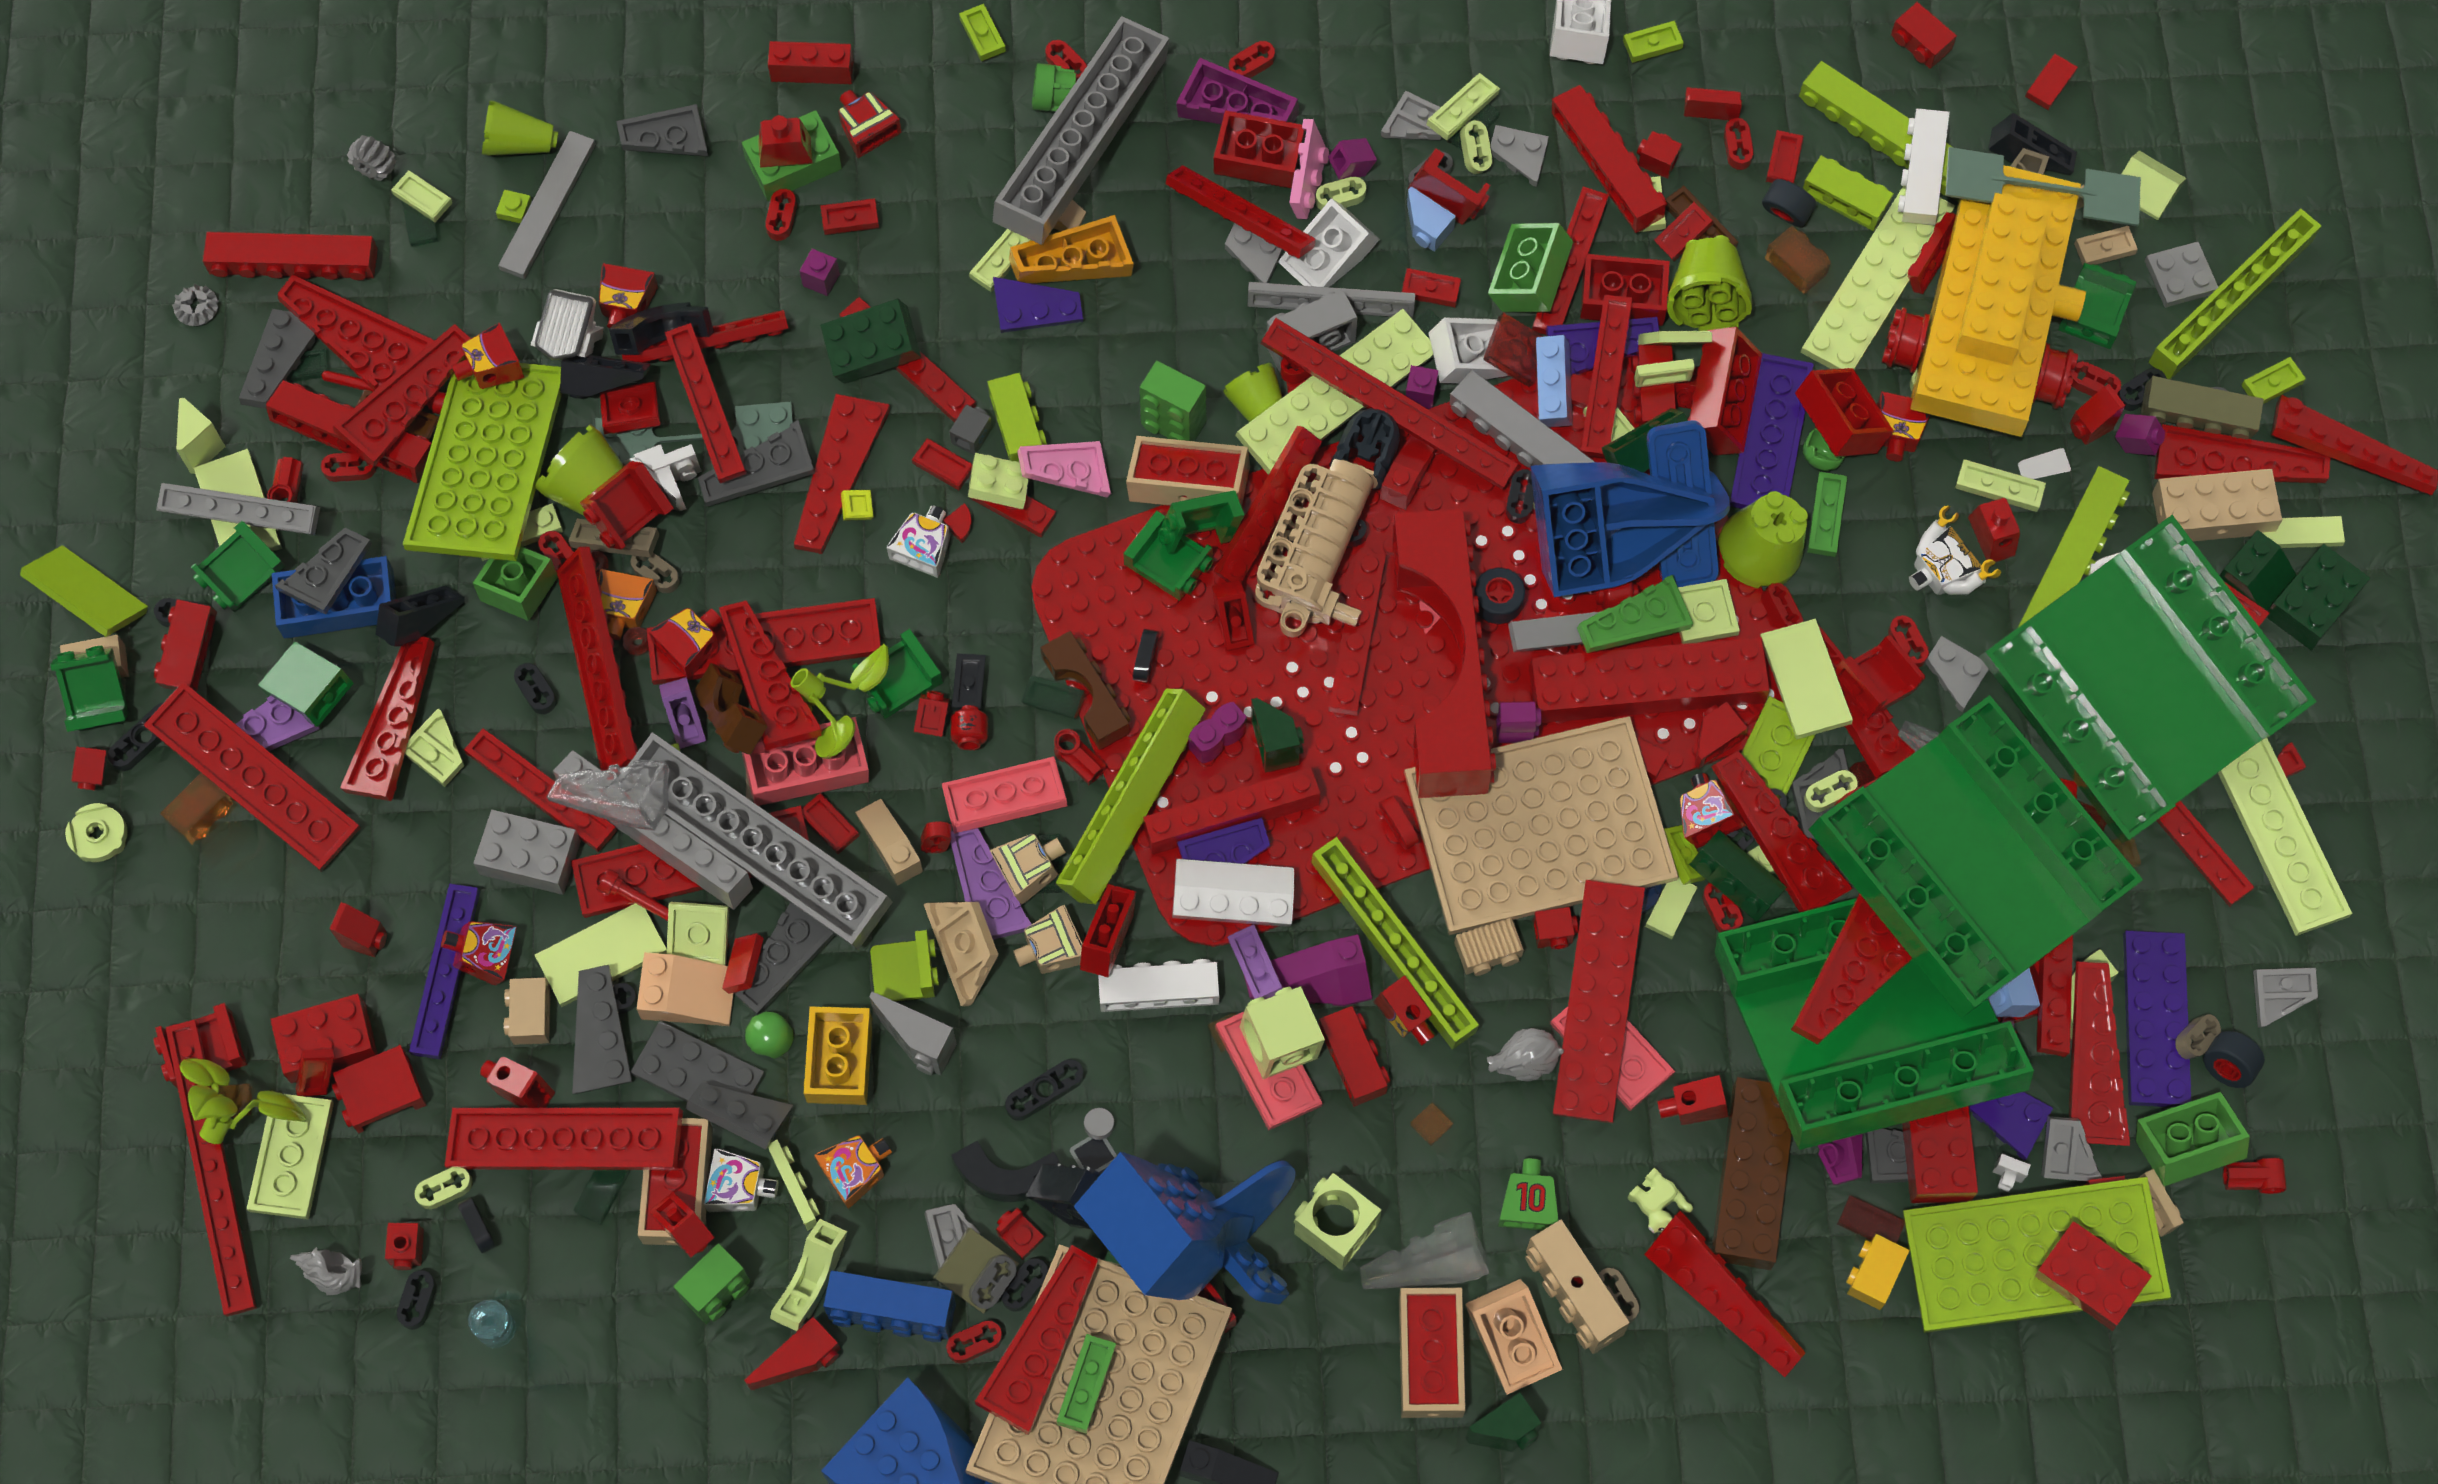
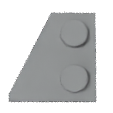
[1381,91,1442,140]
[1490,125,1549,187]
[1225,223,1283,283]
[1925,636,1989,712]
[2253,968,2318,1028]
[2041,1116,2102,1181]
[924,1204,980,1269]

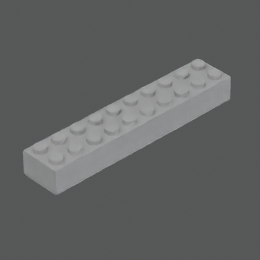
[992,16,1170,245]
[617,732,893,950]

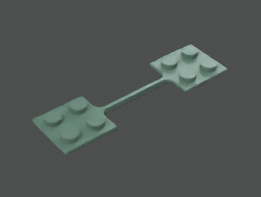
[1945,147,2141,226]
[595,402,793,463]

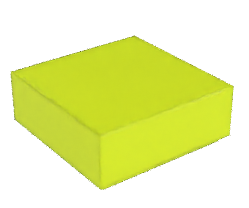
[841,490,873,520]

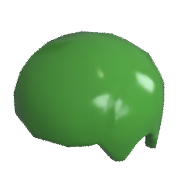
[1803,428,1845,471]
[745,1012,794,1059]

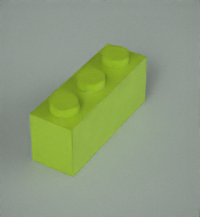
[1803,155,1894,231]
[987,372,1047,462]

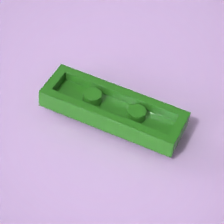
[1807,471,1847,557]
[1056,1334,1116,1434]

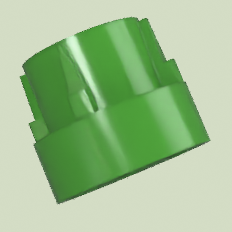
[1032,63,1076,112]

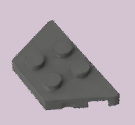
[1791,748,1850,845]

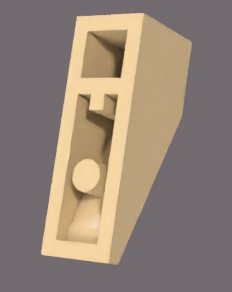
[855,799,923,886]

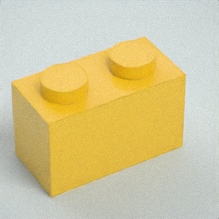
[1846,1234,1910,1310]

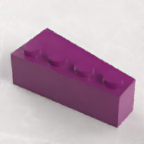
[1176,58,1299,124]

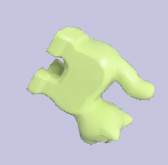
[1628,1168,1693,1234]

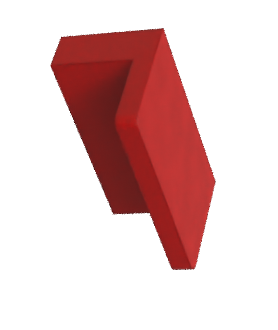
[1684,87,1742,120]

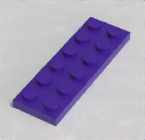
[1730,353,1814,509]
[2123,931,2191,1107]

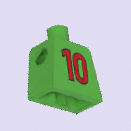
[1498,1158,1558,1231]

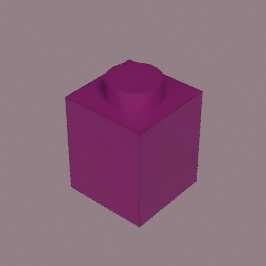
[1328,138,1377,179]
[800,249,840,296]
[1406,365,1439,409]
[2115,414,2165,455]

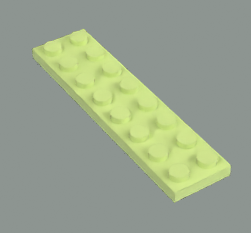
[1800,186,1955,370]
[1235,309,1434,475]
[2218,738,2352,936]

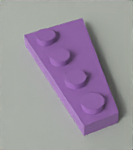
[236,696,320,751]
[950,828,1032,940]

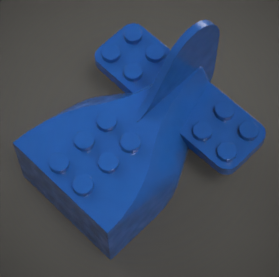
[1530,420,1730,597]
[1074,1152,1295,1304]
[821,1377,992,1484]

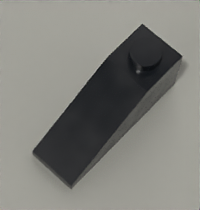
[1988,113,2077,175]
[560,355,651,398]
[376,585,465,647]
[1180,1440,1278,1484]

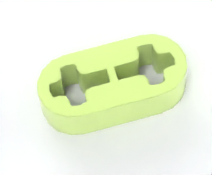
[1460,120,1492,174]
[1315,177,1366,210]
[1804,770,1857,812]
[414,1167,473,1209]

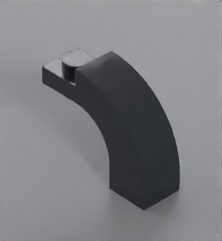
[609,302,714,355]
[951,1141,1060,1202]

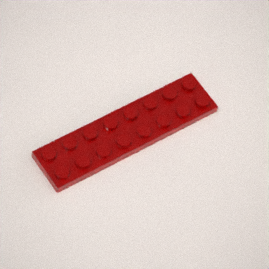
[557,547,638,780]
[647,598,881,685]
[144,682,361,872]
[571,805,809,918]
[1553,880,1645,1124]
[445,1108,683,1170]

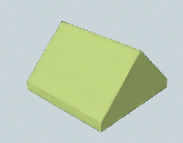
[2122,151,2187,220]
[176,398,226,474]

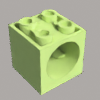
[1239,986,1325,1079]
[1294,1173,1381,1270]

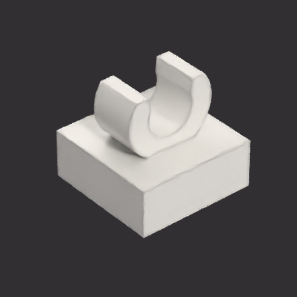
[1993,1154,2031,1192]

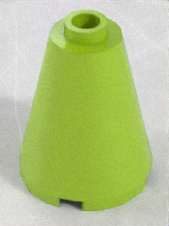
[482,100,558,156]
[1223,363,1283,422]

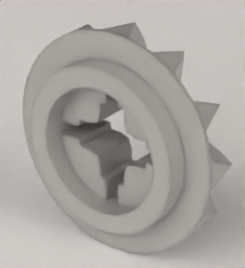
[172,283,218,326]

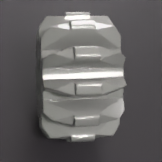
[347,135,396,181]

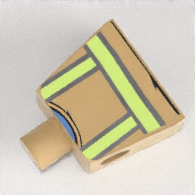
[990,834,1066,905]
[1013,905,1082,974]

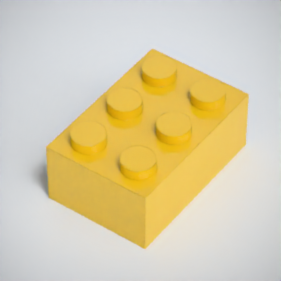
[803,1007,873,1105]

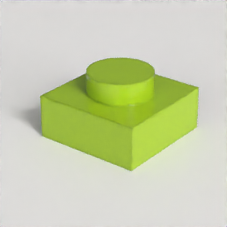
[496,190,532,223]

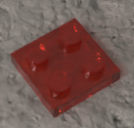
[1483,312,1544,387]

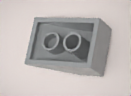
[869,992,957,1076]

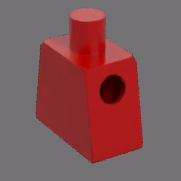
[758,115,813,168]
[1968,498,2020,562]
[480,1056,555,1108]
[1657,1075,1729,1125]

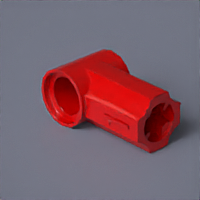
[267,457,304,503]
[1054,729,1107,785]
[2222,1158,2287,1194]

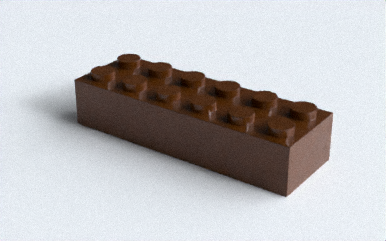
[1712,1077,1792,1270]

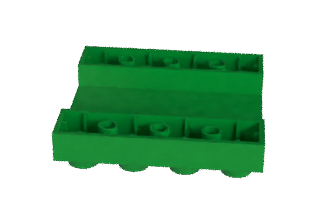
[1979,515,2317,843]
[1808,695,2143,1019]
[1715,898,2034,1150]

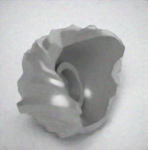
[1487,1028,1564,1081]
[290,1247,362,1296]

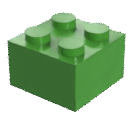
[473,546,558,621]
[673,1243,751,1325]

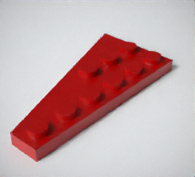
[277,274,435,391]
[1791,893,1912,1045]

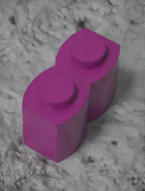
[1189,702,1247,763]
[1496,702,1541,743]

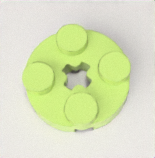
[65,803,127,862]

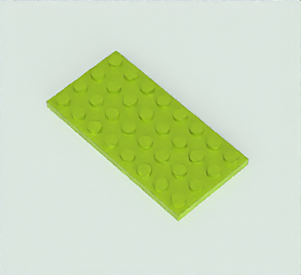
[403,359,562,561]
[1903,1177,2171,1333]

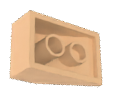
[636,952,734,1026]
[1465,1279,1562,1395]

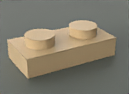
[2074,226,2138,265]
[2138,1169,2184,1237]

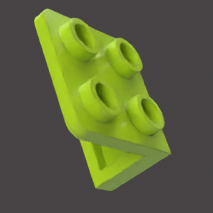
[870,930,939,1002]

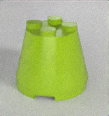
[1667,235,1752,331]
[535,424,624,516]
[1718,491,1808,588]

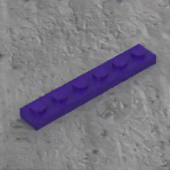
[409,884,480,1059]

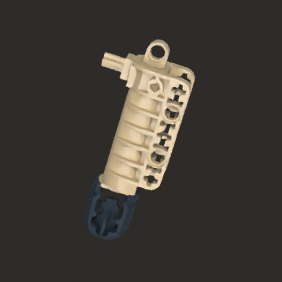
[1255,408,1400,637]

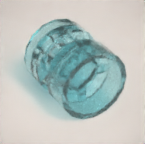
[468,1300,516,1348]

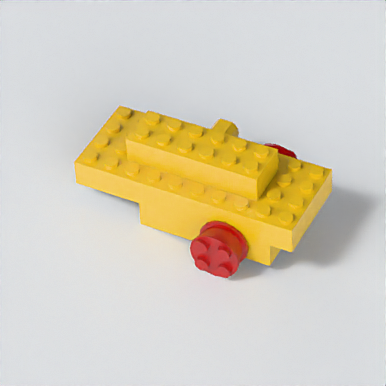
[1881,165,2086,437]

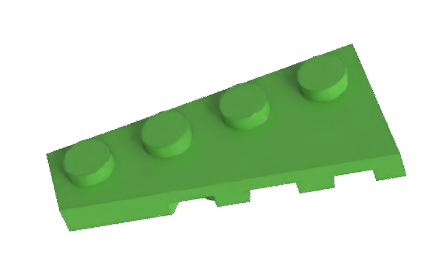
[1577,575,1693,653]

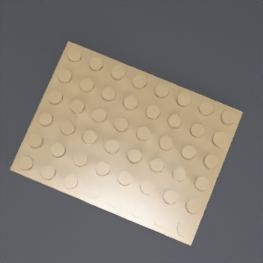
[1404,716,1678,935]
[966,1244,1232,1484]

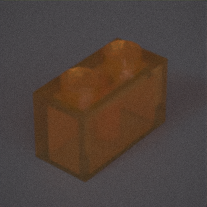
[1765,226,1831,294]
[160,773,233,845]

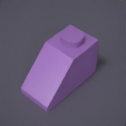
[659,677,706,749]

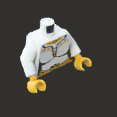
[1909,506,2001,595]

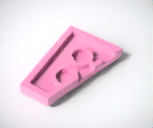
[1289,119,1329,219]
[1017,441,1111,498]

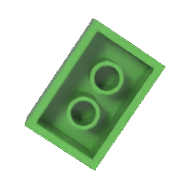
[741,110,842,202]
[1488,223,1573,312]
[1139,360,1206,441]
[2136,1092,2250,1186]

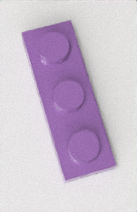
[1228,924,1283,999]

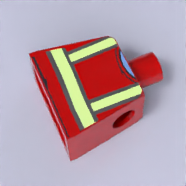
[838,90,902,159]

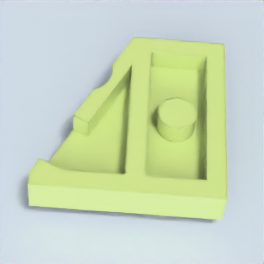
[405,709,464,787]

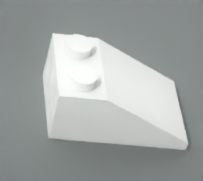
[1550,0,1611,64]
[1278,198,1380,287]
[1428,317,1527,384]

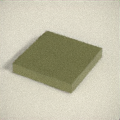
[933,1227,1019,1314]

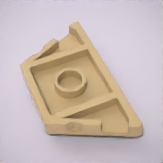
[924,902,998,1006]

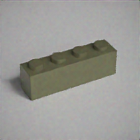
[2141,376,2264,439]

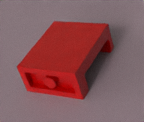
[1408,148,1491,225]
[580,461,674,550]
[1835,635,1925,719]
[153,1003,247,1089]
[332,1045,427,1133]

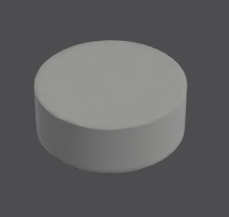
[1084,1108,1114,1140]

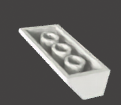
[1172,859,1294,927]

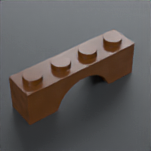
[1040,631,1131,750]
[694,663,767,755]

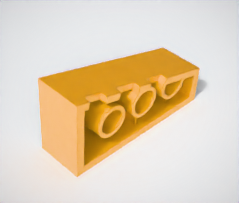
[1009,215,1134,283]

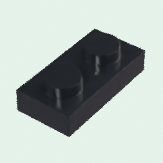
[952,653,986,711]

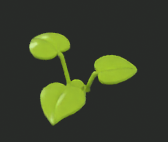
[791,644,889,759]
[180,1058,307,1144]

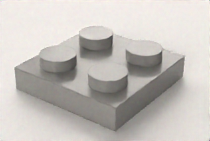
[2144,242,2218,308]

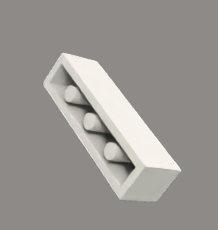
[1898,109,1950,225]
[1098,959,1219,1012]

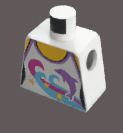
[887,506,950,578]
[704,1149,778,1212]

